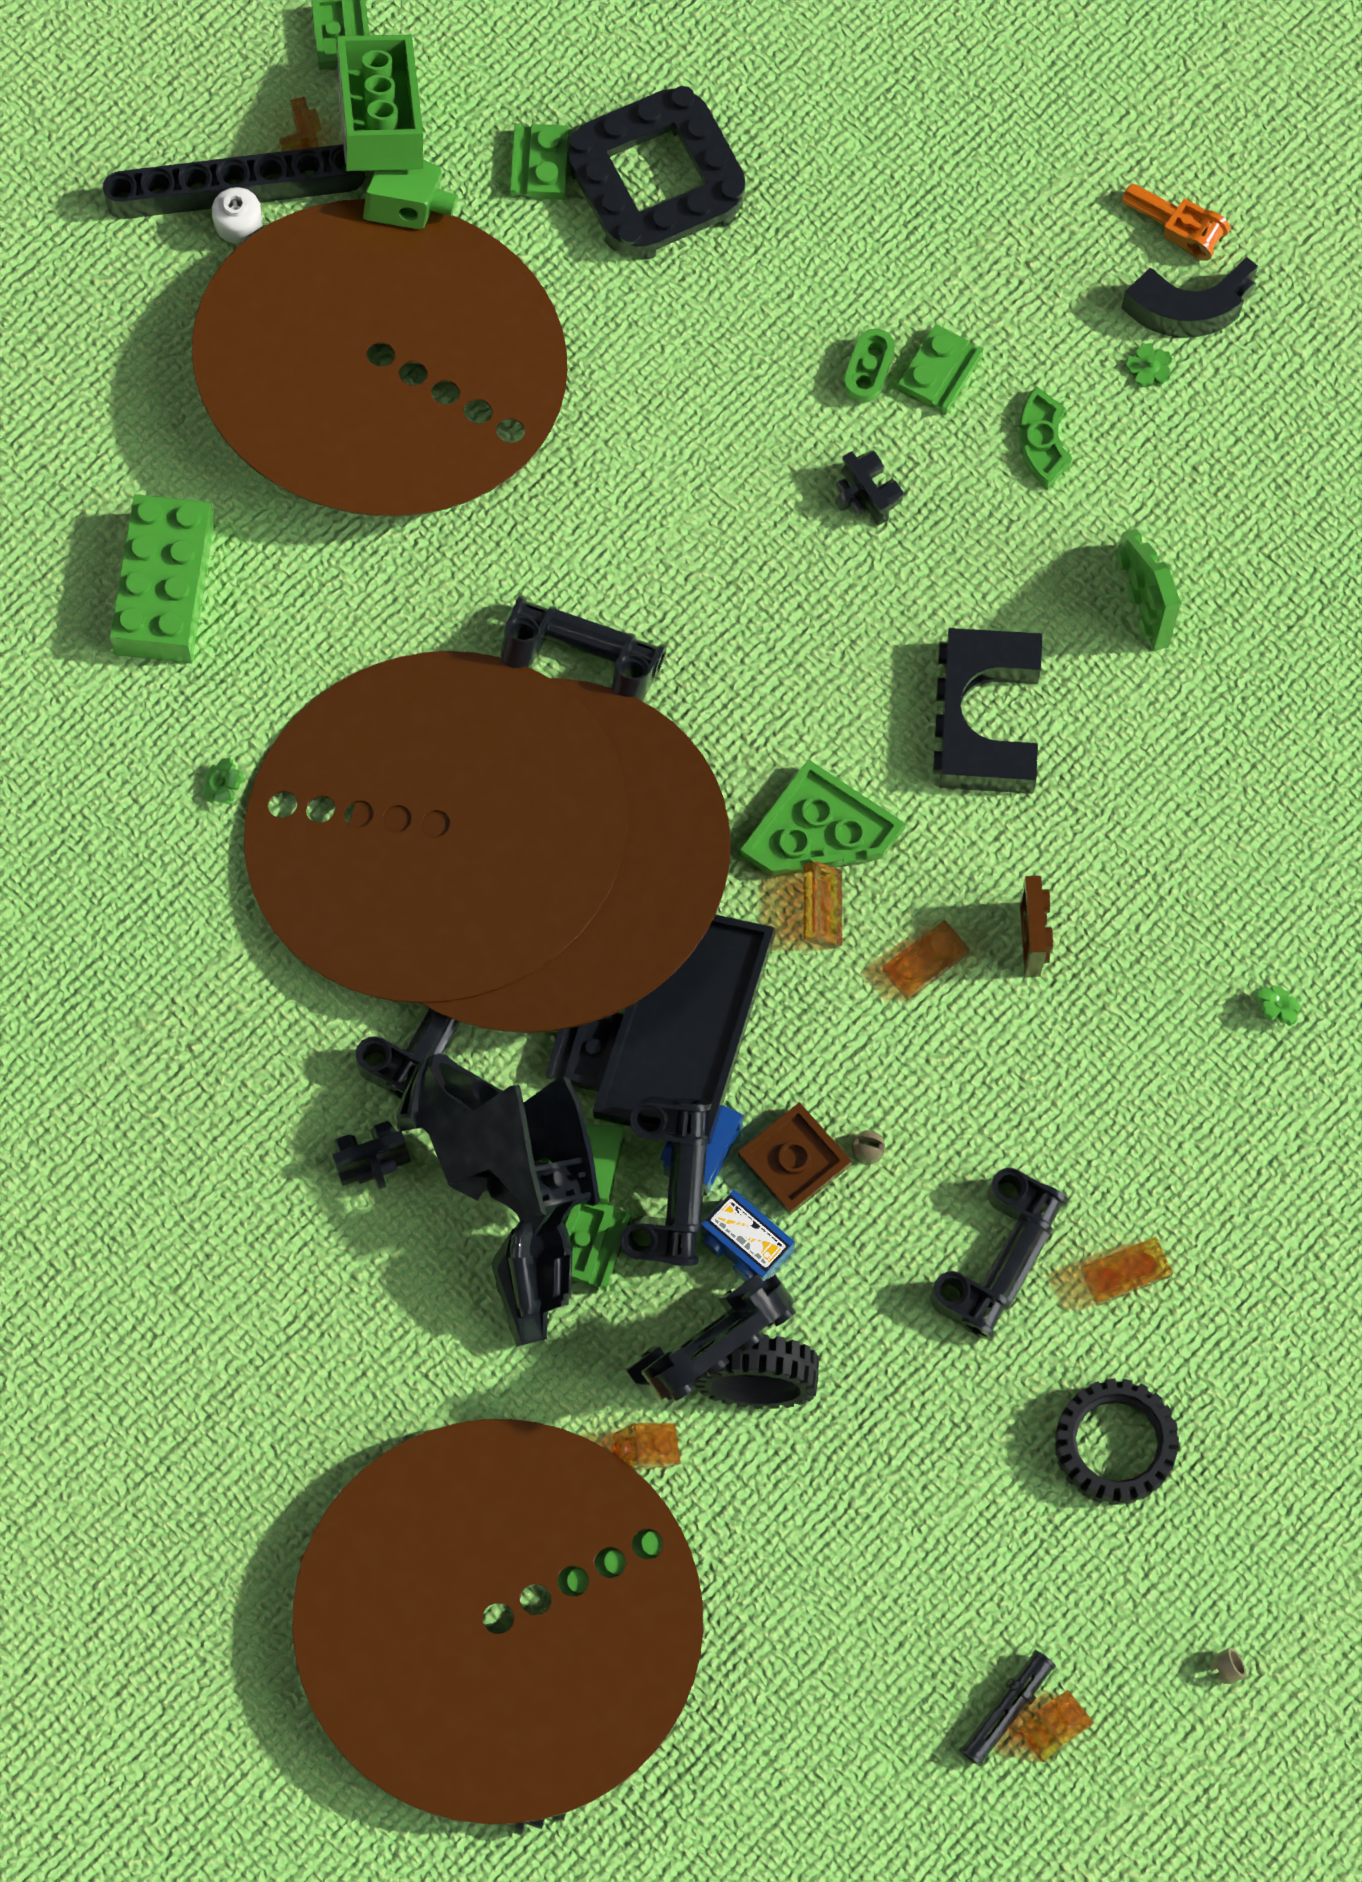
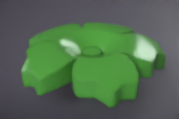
[1126,343,1173,387]
[203,758,244,805]
[1255,985,1301,1026]

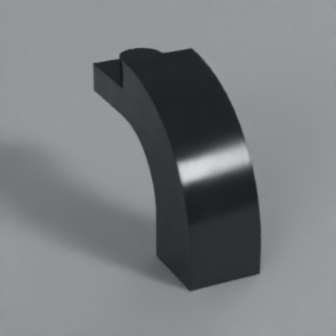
[1121,257,1258,338]

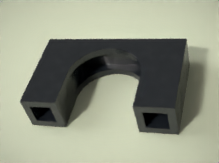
[933,628,1042,794]

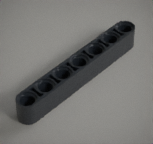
[103,144,365,219]

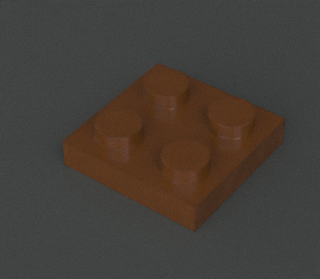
[1019,876,1053,978]
[738,1102,852,1216]

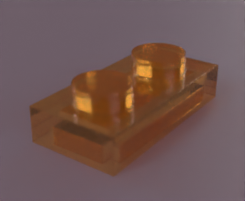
[803,861,842,949]
[882,920,970,1001]
[1081,1236,1173,1306]

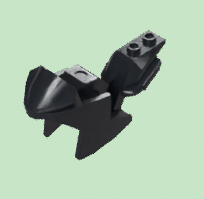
[396,1053,600,1347]

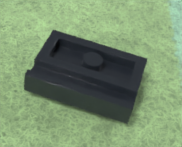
[546,1013,623,1092]

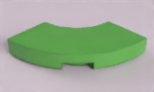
[1018,386,1072,490]

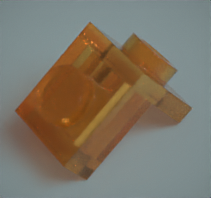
[279,96,321,151]
[612,1423,681,1469]
[1018,1690,1094,1762]

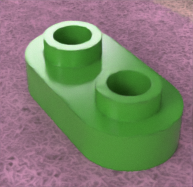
[844,328,895,403]

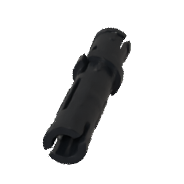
[959,1650,1056,1766]

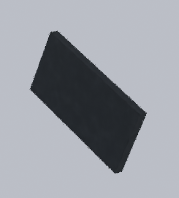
[592,915,776,1144]

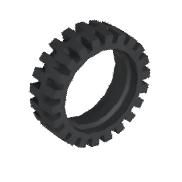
[695,1334,819,1409]
[1055,1378,1179,1505]

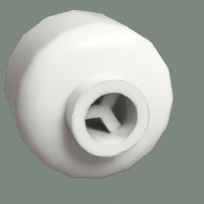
[212,187,263,244]

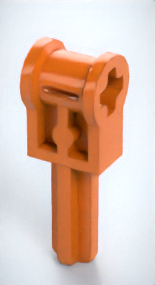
[1122,184,1231,261]

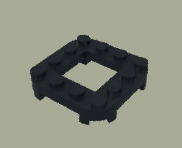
[569,86,745,260]
[626,1273,796,1401]

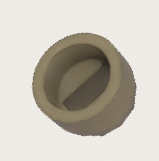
[852,1130,885,1165]
[1210,1647,1246,1684]

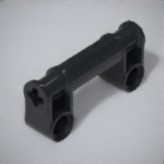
[500,595,667,701]
[356,1009,461,1100]
[620,1096,711,1266]
[930,1168,1069,1341]

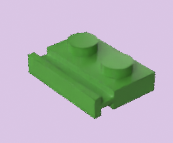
[311,0,370,70]
[510,123,569,200]
[898,323,984,415]
[565,1202,632,1291]

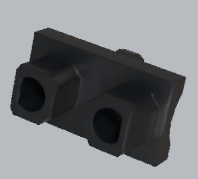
[835,450,904,526]
[332,1121,411,1189]

